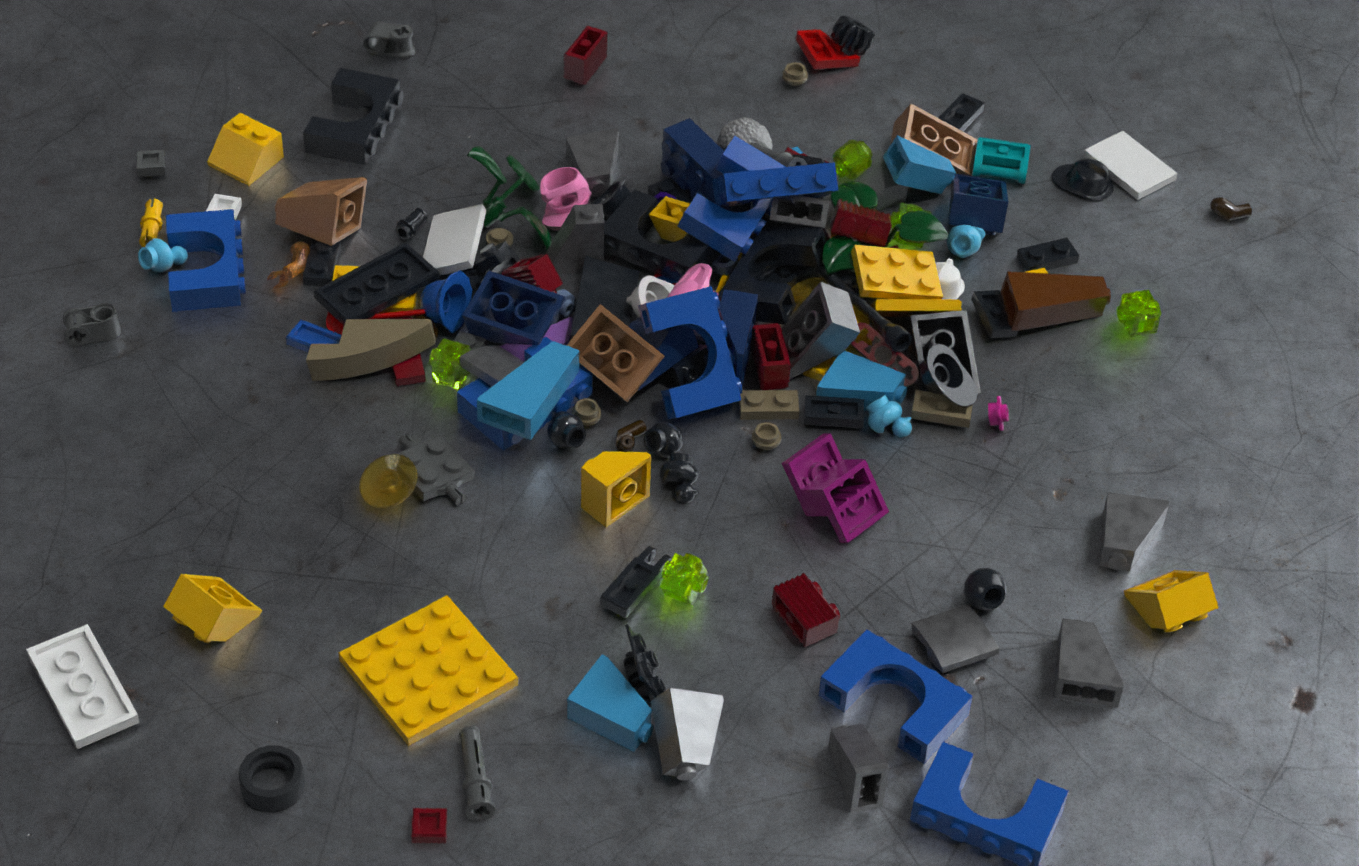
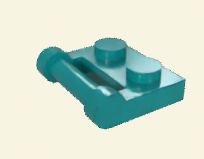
[972,137,1031,184]

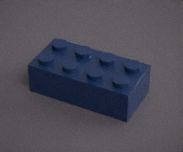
[661,118,751,212]

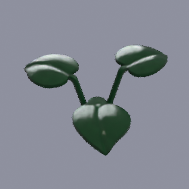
[467,146,552,251]
[823,181,948,275]

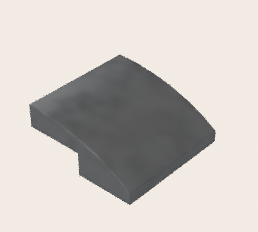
[459,346,524,386]
[911,604,999,673]

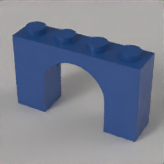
[677,136,786,262]
[713,162,838,208]
[166,209,246,312]
[638,286,742,419]
[457,337,593,451]
[819,630,973,764]
[910,742,1069,866]

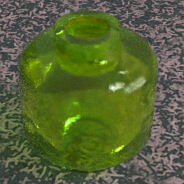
[832,139,873,180]

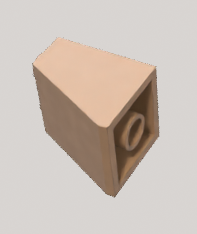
[275,177,367,246]

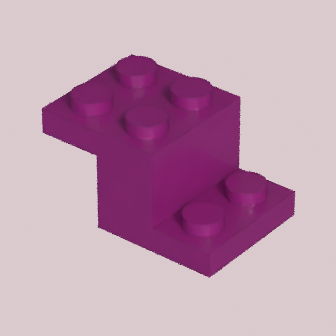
[781,433,889,543]

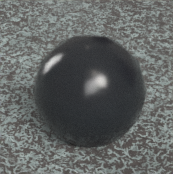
[963,567,1007,611]

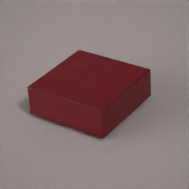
[411,808,447,843]

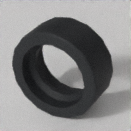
[238,745,305,812]

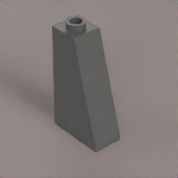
[823,149,908,211]

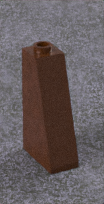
[1000,271,1111,331]

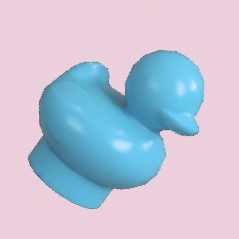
[946,225,985,258]
[138,238,188,273]
[866,395,912,438]

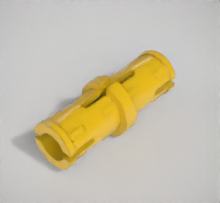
[139,199,163,247]

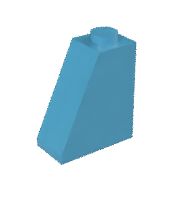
[883,135,956,194]
[816,350,907,411]
[567,654,654,752]

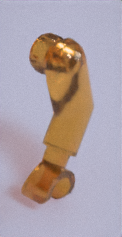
[267,241,310,288]

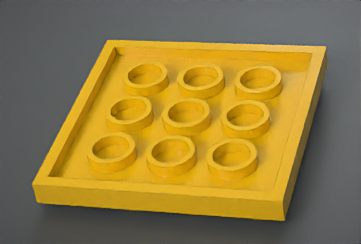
[338,595,518,746]

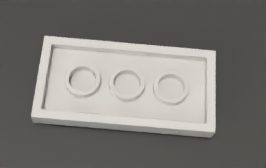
[26,624,140,749]

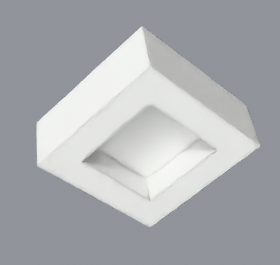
[206,194,242,220]

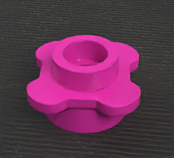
[988,396,1009,431]

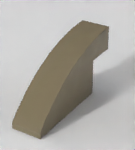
[306,319,436,381]

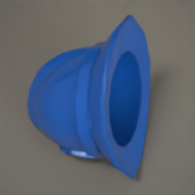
[419,270,472,334]

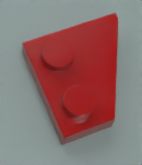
[795,29,860,70]

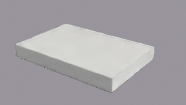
[1083,131,1178,200]
[423,204,487,275]

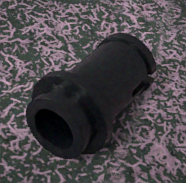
[395,208,428,240]

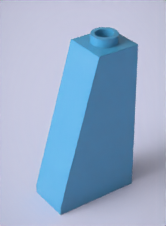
[477,341,579,440]

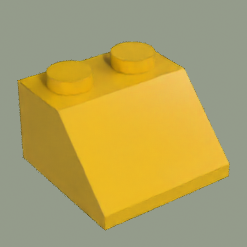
[207,113,284,186]
[581,451,651,528]
[1124,570,1219,632]
[163,574,262,643]

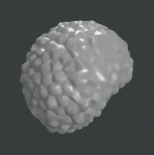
[717,117,773,151]

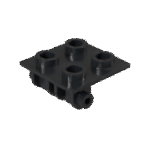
[623,624,666,707]

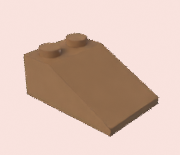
[890,104,977,176]
[566,304,665,402]

